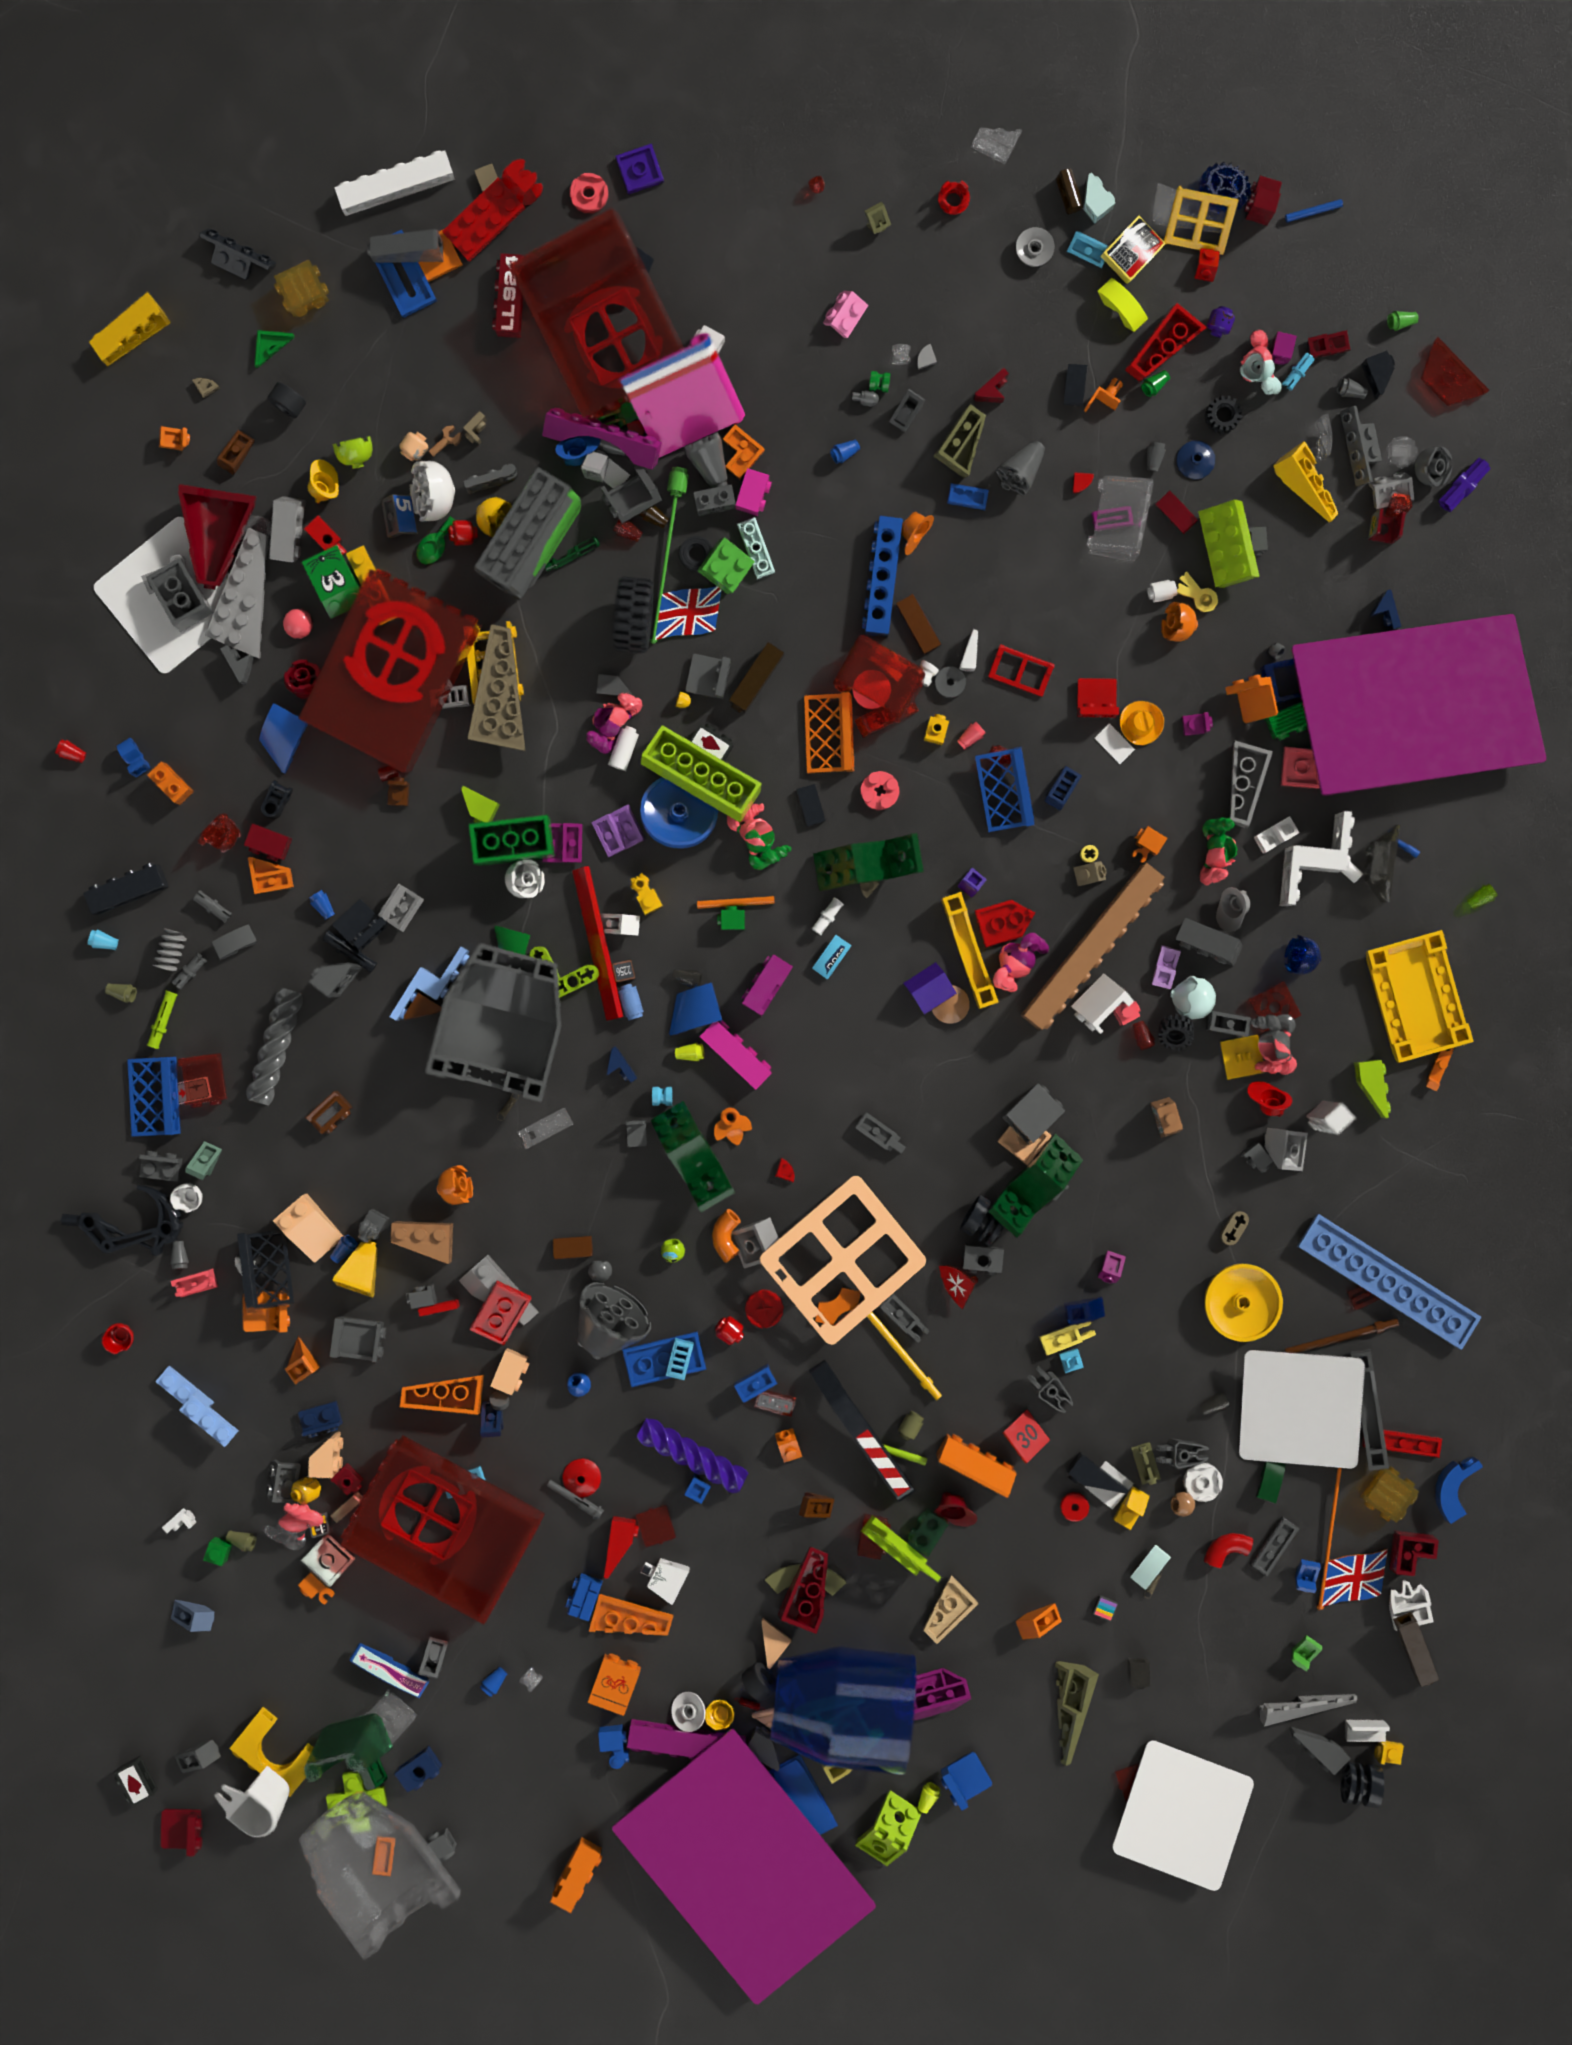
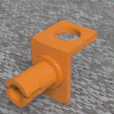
[1084,378,1123,412]

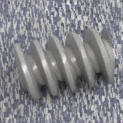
[153,928,187,971]

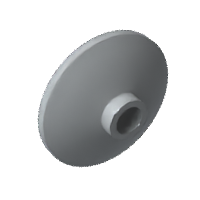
[1016,227,1055,267]

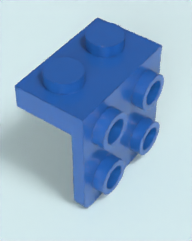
[940,1752,992,1810]

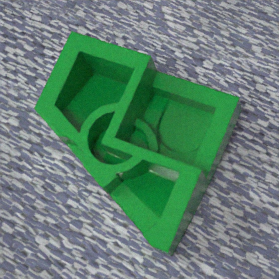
[495,925,531,955]

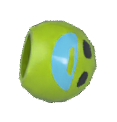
[661,1239,685,1263]

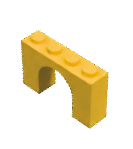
[229,1707,323,1797]

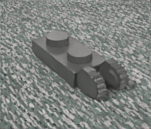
[463,464,518,494]
[879,1293,930,1343]

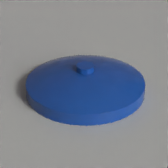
[640,777,718,848]

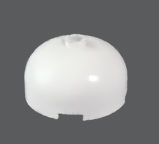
[410,461,455,521]

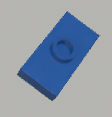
[947,483,989,510]

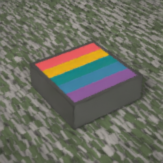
[1092,1595,1118,1622]

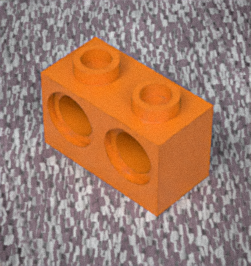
[148,762,194,805]

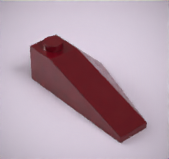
[778,1546,828,1634]

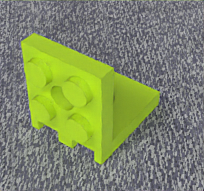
[855,1791,922,1866]

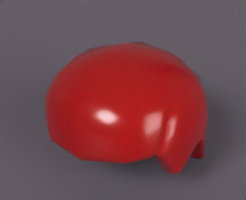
[102,1323,134,1354]

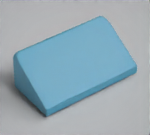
[1067,231,1109,268]

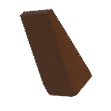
[217,430,255,475]

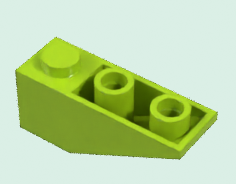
[1354,1060,1391,1118]

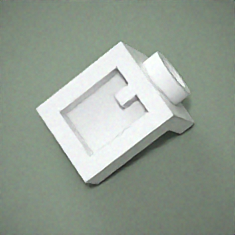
[162,1508,196,1533]

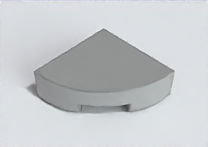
[917,344,937,370]

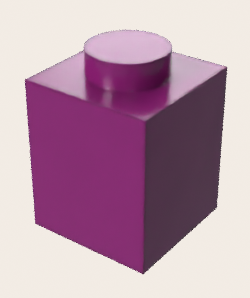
[1270,331,1297,365]

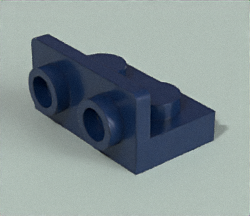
[298,1401,343,1438]

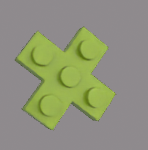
[326,1771,387,1832]

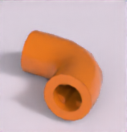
[712,1209,741,1263]

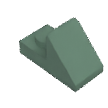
[185,1141,222,1180]

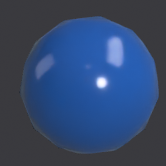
[567,1372,591,1397]

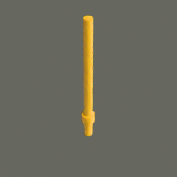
[867,1312,942,1400]

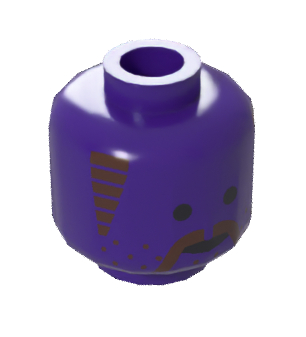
[1207,306,1235,337]

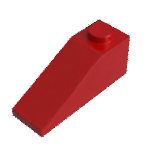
[604,1516,639,1579]

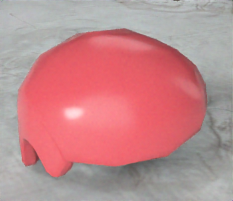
[283,609,313,639]

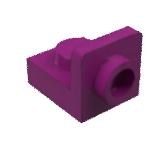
[1182,712,1213,736]
[1098,1251,1126,1284]

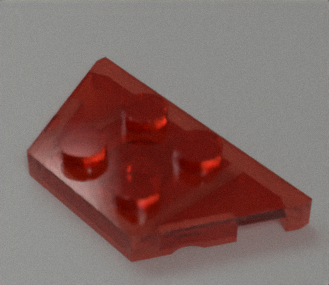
[1421,337,1489,406]

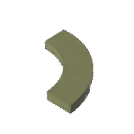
[765,1563,846,1596]

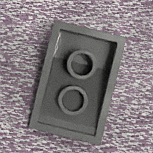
[146,558,214,632]

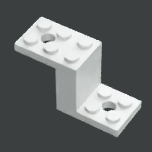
[1280,811,1354,906]

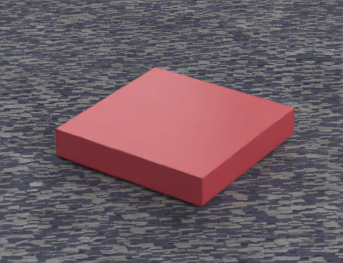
[1280,747,1320,789]

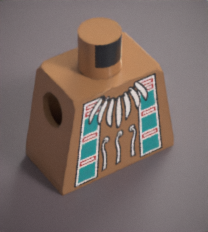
[1150,1097,1183,1138]

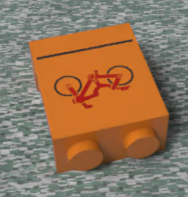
[588,1653,641,1716]

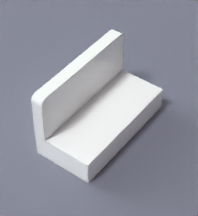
[1345,1720,1389,1742]

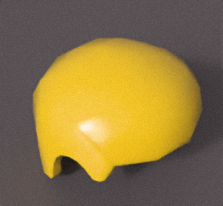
[705,1700,735,1730]

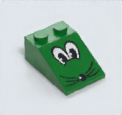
[302,544,366,619]

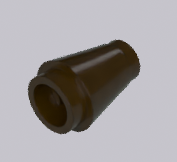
[639,505,669,528]

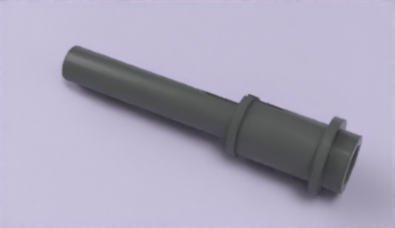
[547,1480,604,1520]

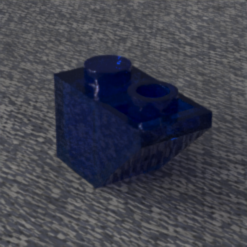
[1064,1297,1105,1325]

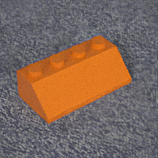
[936,1434,1017,1498]

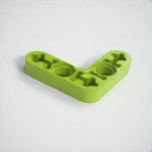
[530,946,599,998]

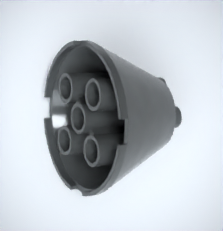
[576,1282,651,1360]

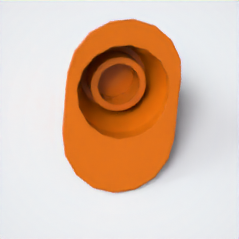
[901,512,934,555]

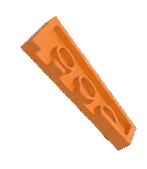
[589,1594,673,1636]

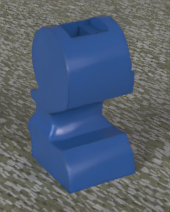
[116,738,151,777]

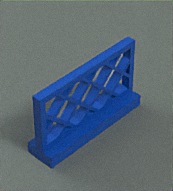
[975,747,1035,832]
[127,1057,181,1136]

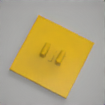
[1220,1035,1265,1080]

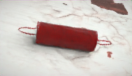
[734,1697,763,1711]

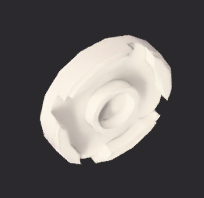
[1183,1463,1223,1502]

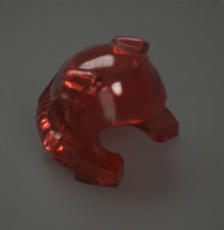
[198,813,241,852]

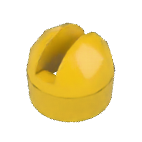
[675,692,691,708]

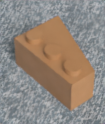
[391,1221,453,1264]

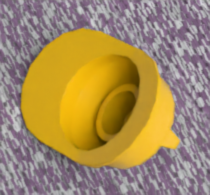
[308,459,339,503]

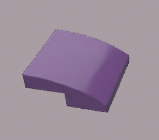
[592,805,646,857]

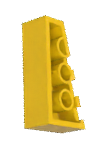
[89,292,171,366]

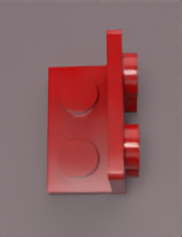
[1077,678,1119,718]

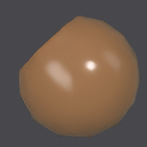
[1171,1492,1195,1517]

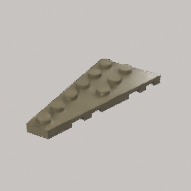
[468,624,526,752]

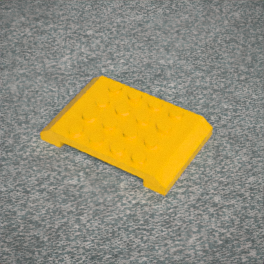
[1366,930,1474,1063]

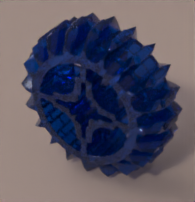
[1198,161,1251,215]

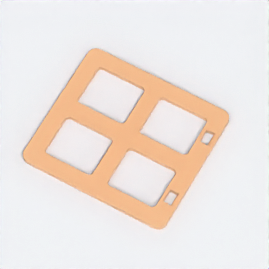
[760,1176,926,1345]

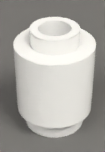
[1147,580,1177,603]

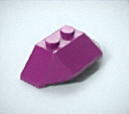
[891,1668,971,1720]

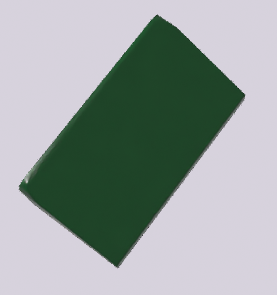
[351,1744,388,1790]

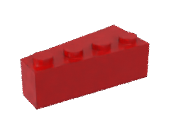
[1125,303,1207,382]

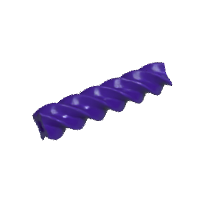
[635,1418,749,1493]

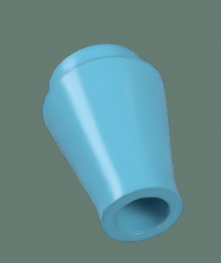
[88,929,119,950]

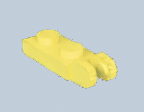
[1039,1319,1096,1356]

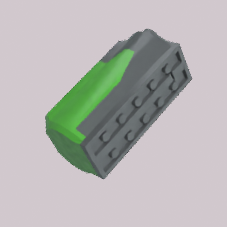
[474,467,581,599]

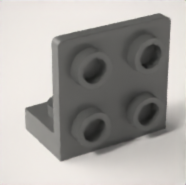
[686,654,731,700]

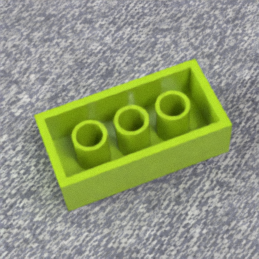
[1198,500,1260,588]

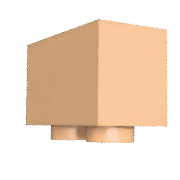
[490,1348,530,1395]

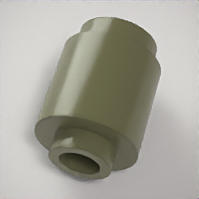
[898,1411,924,1441]

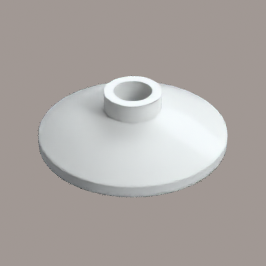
[672,1692,705,1732]

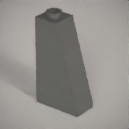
[367,229,443,263]

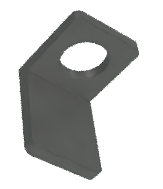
[625,1120,647,1147]

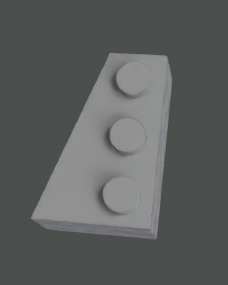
[270,496,306,562]

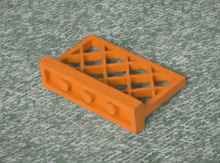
[804,692,855,773]

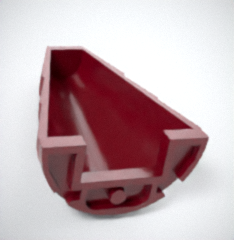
[178,484,257,590]

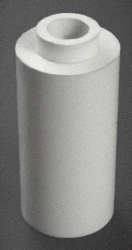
[608,726,639,771]

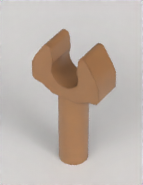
[429,425,462,457]

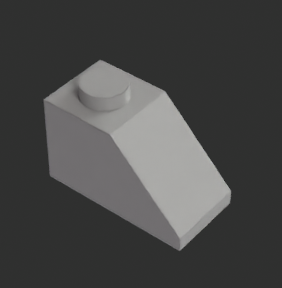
[581,450,609,483]

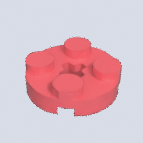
[861,771,899,811]

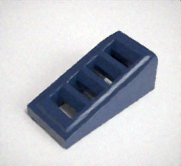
[1044,766,1082,811]

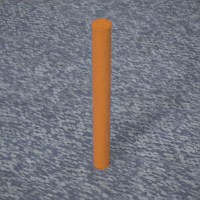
[697,896,775,909]

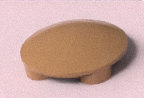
[932,985,970,1024]

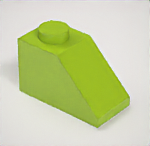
[461,786,500,823]

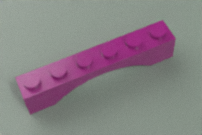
[542,408,662,470]

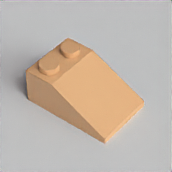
[273,1194,344,1263]

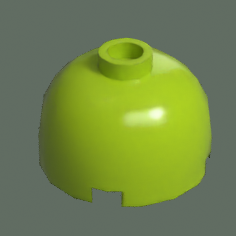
[332,436,373,469]

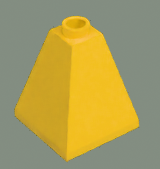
[333,1240,377,1298]

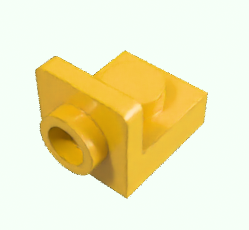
[1374,1741,1404,1765]

